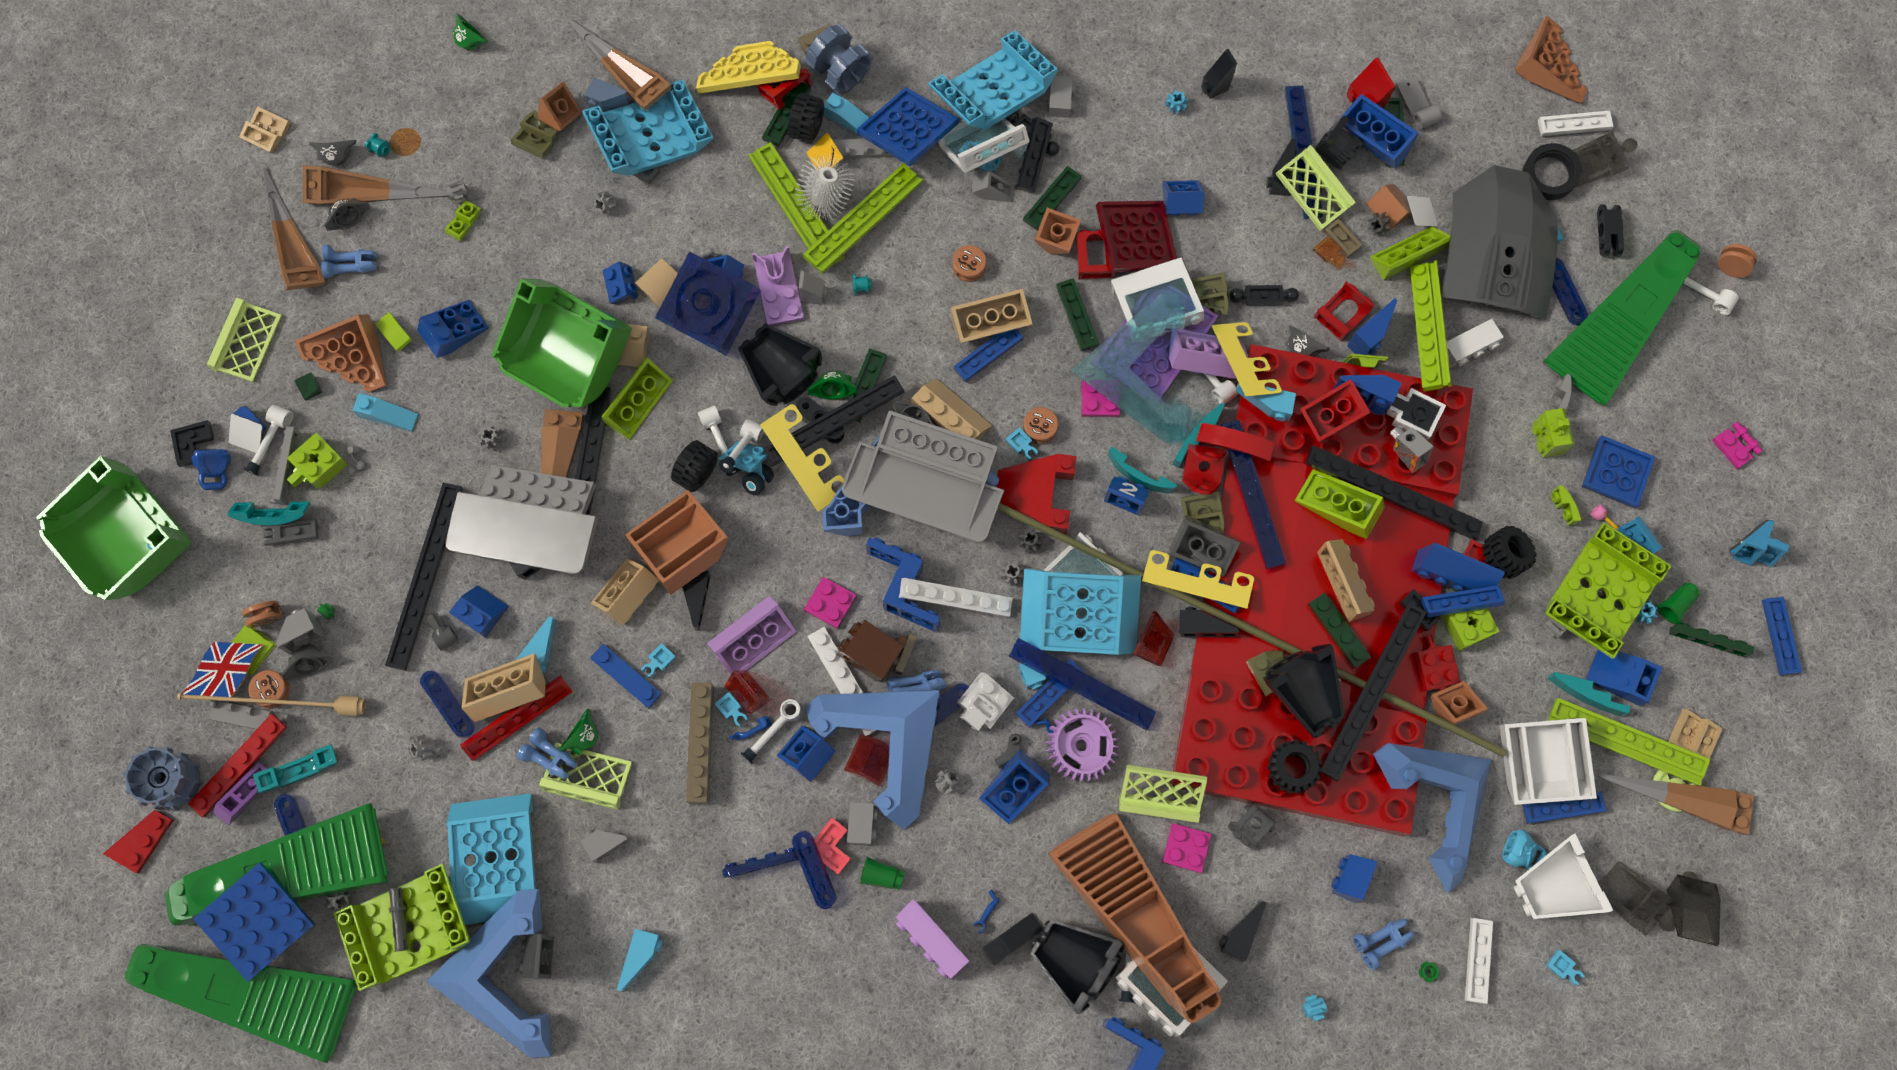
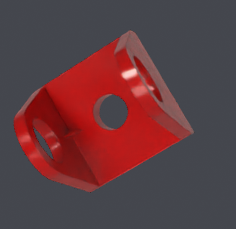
[1182,444,1227,495]

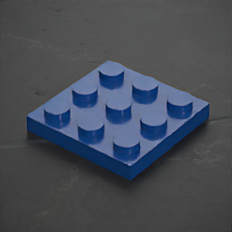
[1581,435,1655,509]

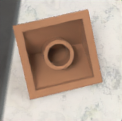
[538,81,582,131]
[1366,184,1412,231]
[1035,208,1081,254]
[1431,681,1488,725]

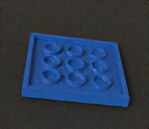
[857,87,959,166]
[193,862,315,982]

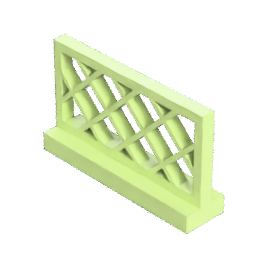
[1275,145,1356,231]
[207,297,282,382]
[539,743,632,810]
[1119,765,1207,823]

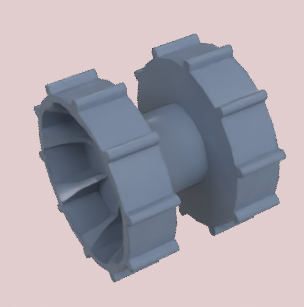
[804,23,874,95]
[122,746,203,811]

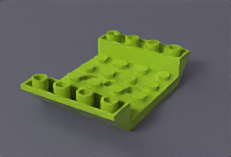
[1545,522,1671,659]
[334,864,470,991]

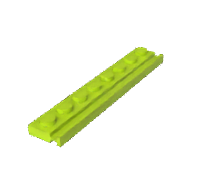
[748,142,845,266]
[803,163,923,274]
[1410,260,1452,392]
[1548,697,1711,786]

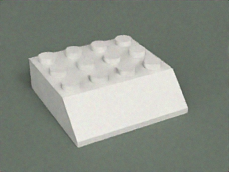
[1499,718,1597,805]

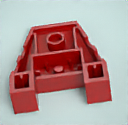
[996,454,1077,535]

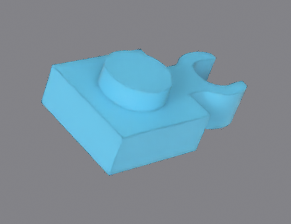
[1005,427,1038,461]
[641,643,676,678]
[715,691,748,727]
[1545,949,1585,985]

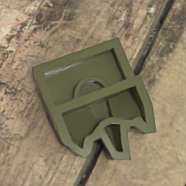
[511,110,558,159]
[1191,272,1229,323]
[1181,490,1224,533]
[1246,650,1285,697]

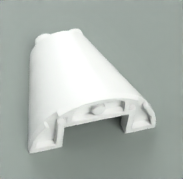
[1513,834,1613,919]

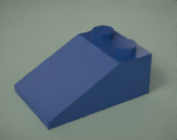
[1347,298,1398,356]
[979,749,1050,824]

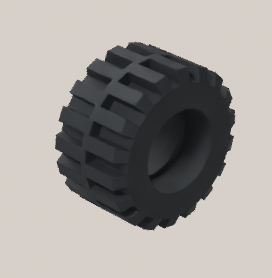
[788,93,824,143]
[671,440,718,493]
[1482,526,1537,579]
[1267,740,1322,794]

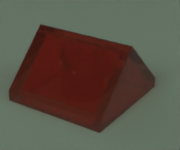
[1133,611,1175,666]
[724,670,771,715]
[844,734,890,786]

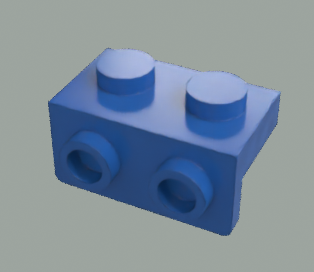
[602,261,638,305]

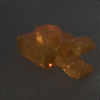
[1313,236,1345,270]

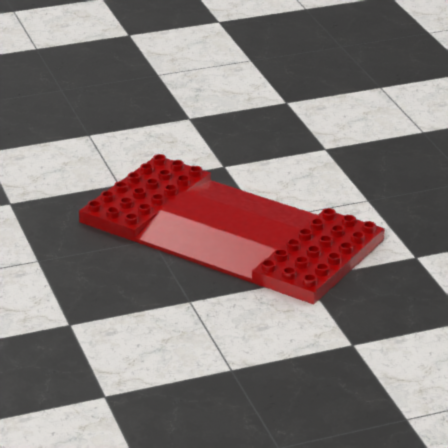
[1171,344,1473,837]

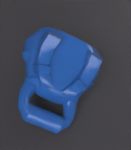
[191,449,231,490]

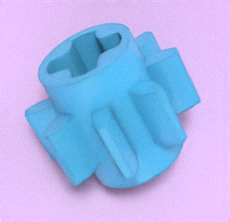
[1165,90,1189,114]
[1636,600,1658,624]
[1302,994,1327,1021]

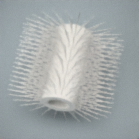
[794,153,855,220]

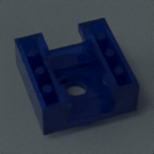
[655,251,761,356]

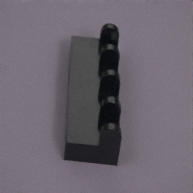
[1015,117,1053,193]

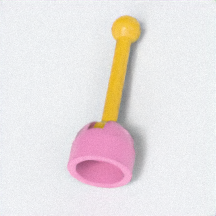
[1590,504,1618,529]

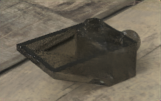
[1563,131,1638,187]
[1599,861,1676,936]
[1667,871,1721,946]

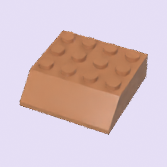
[625,490,728,595]

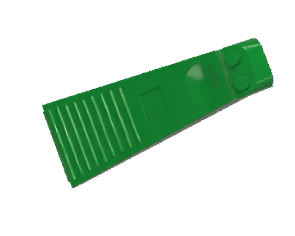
[1543,230,1701,406]
[165,803,388,926]
[125,944,356,1063]

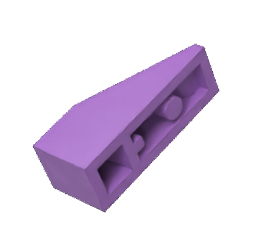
[213,762,267,826]

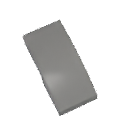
[1553,374,1572,411]

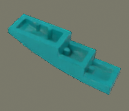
[1172,403,1225,468]
[1548,672,1630,717]

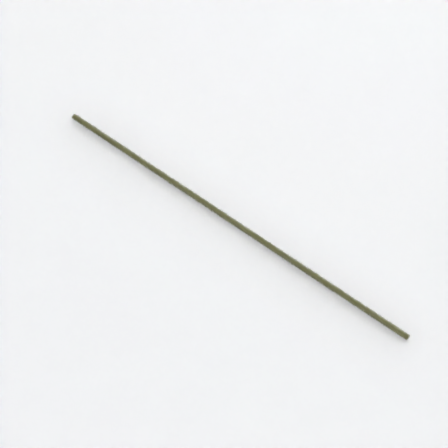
[998,503,1507,757]

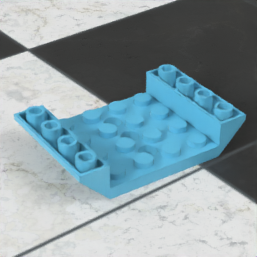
[928,30,1058,129]
[582,79,713,176]
[1019,568,1141,655]
[447,793,536,925]

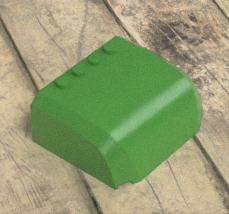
[491,278,632,407]
[37,456,191,600]

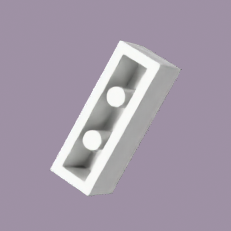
[1447,319,1504,367]

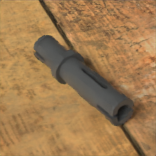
[389,887,409,952]

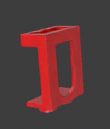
[756,67,812,110]
[1075,229,1116,280]
[1314,281,1374,341]

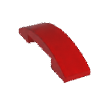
[1196,423,1276,462]

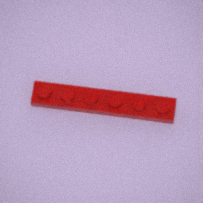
[460,675,572,762]
[188,714,288,817]

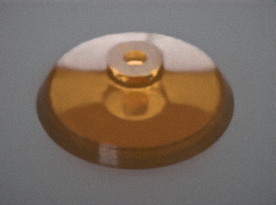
[390,128,421,156]

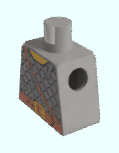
[1390,426,1434,473]

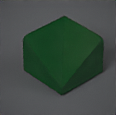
[294,372,323,401]

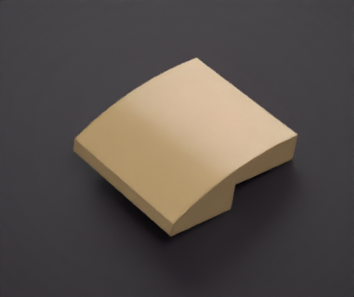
[239,106,292,153]
[635,258,690,312]
[1668,709,1722,759]

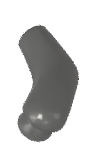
[995,734,1022,768]

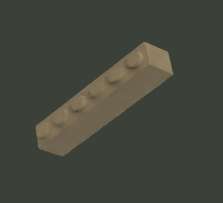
[686,682,714,805]

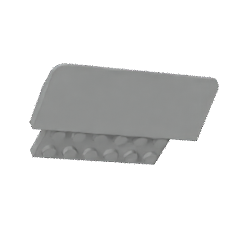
[842,410,1004,542]
[445,465,598,574]

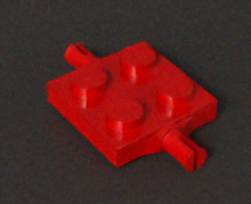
[1414,635,1461,691]

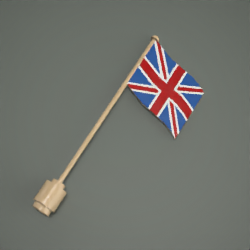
[177,642,366,716]

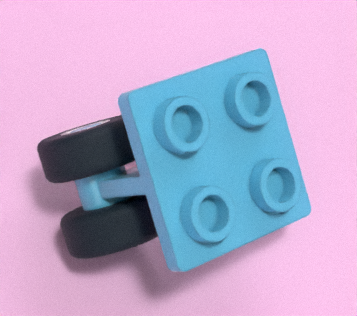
[719,440,774,495]

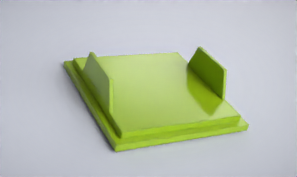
[1343,354,1388,368]
[231,624,276,676]

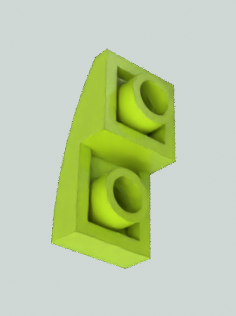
[445,200,481,242]
[375,312,412,352]
[1551,485,1581,526]

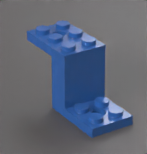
[866,537,940,633]
[1102,1017,1165,1070]

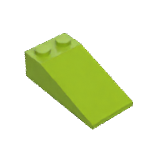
[1295,469,1385,539]

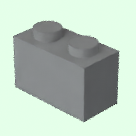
[1048,76,1075,117]
[847,802,878,846]

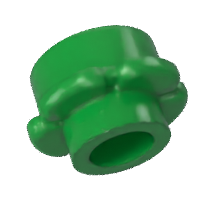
[317,603,335,620]
[1419,962,1439,982]

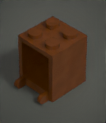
[837,620,907,681]

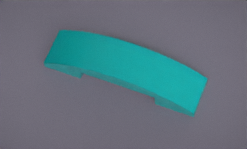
[1108,447,1177,493]
[227,501,310,525]
[253,744,338,793]

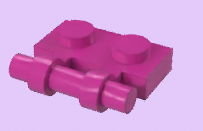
[1712,421,1763,469]

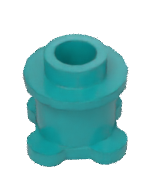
[365,132,390,157]
[853,274,872,295]

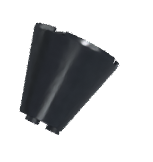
[738,323,822,406]
[1263,644,1345,738]
[1030,919,1125,1014]

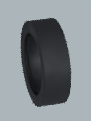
[1522,143,1581,200]

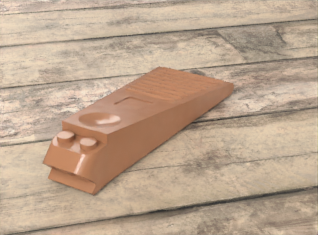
[1048,813,1221,1023]

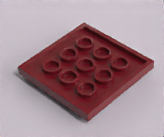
[1096,201,1177,272]

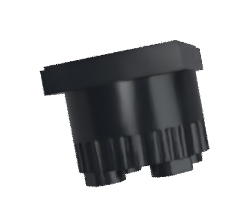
[1314,115,1363,170]

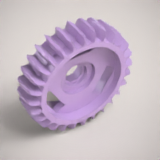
[1045,708,1119,782]

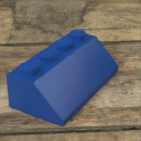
[1340,94,1419,169]
[1412,543,1505,592]

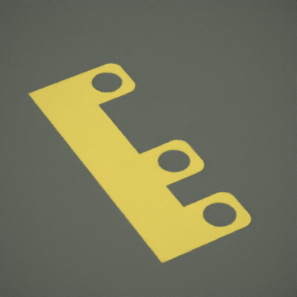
[1211,322,1282,396]
[760,404,844,511]
[1142,550,1254,608]

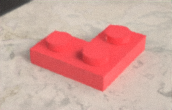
[807,818,851,875]

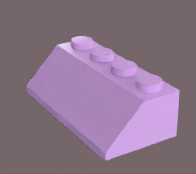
[1169,328,1249,379]
[707,596,797,679]
[895,899,969,979]

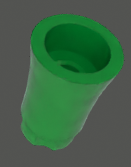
[1657,582,1701,624]
[860,857,905,890]

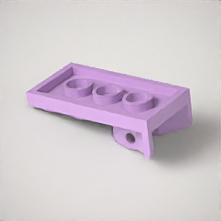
[752,246,804,326]

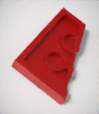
[103,810,174,874]

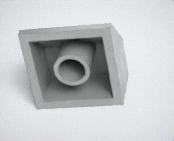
[276,608,326,655]

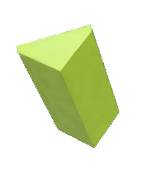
[1369,226,1450,280]
[602,357,673,440]

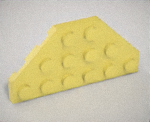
[696,41,801,94]

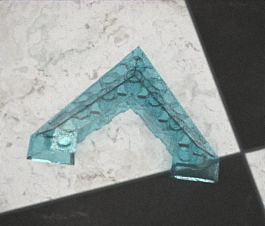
[1070,292,1187,443]

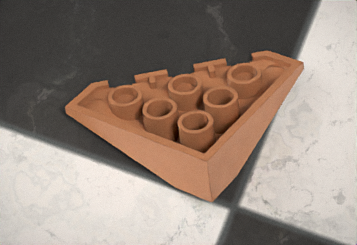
[1515,16,1587,103]
[295,314,387,392]

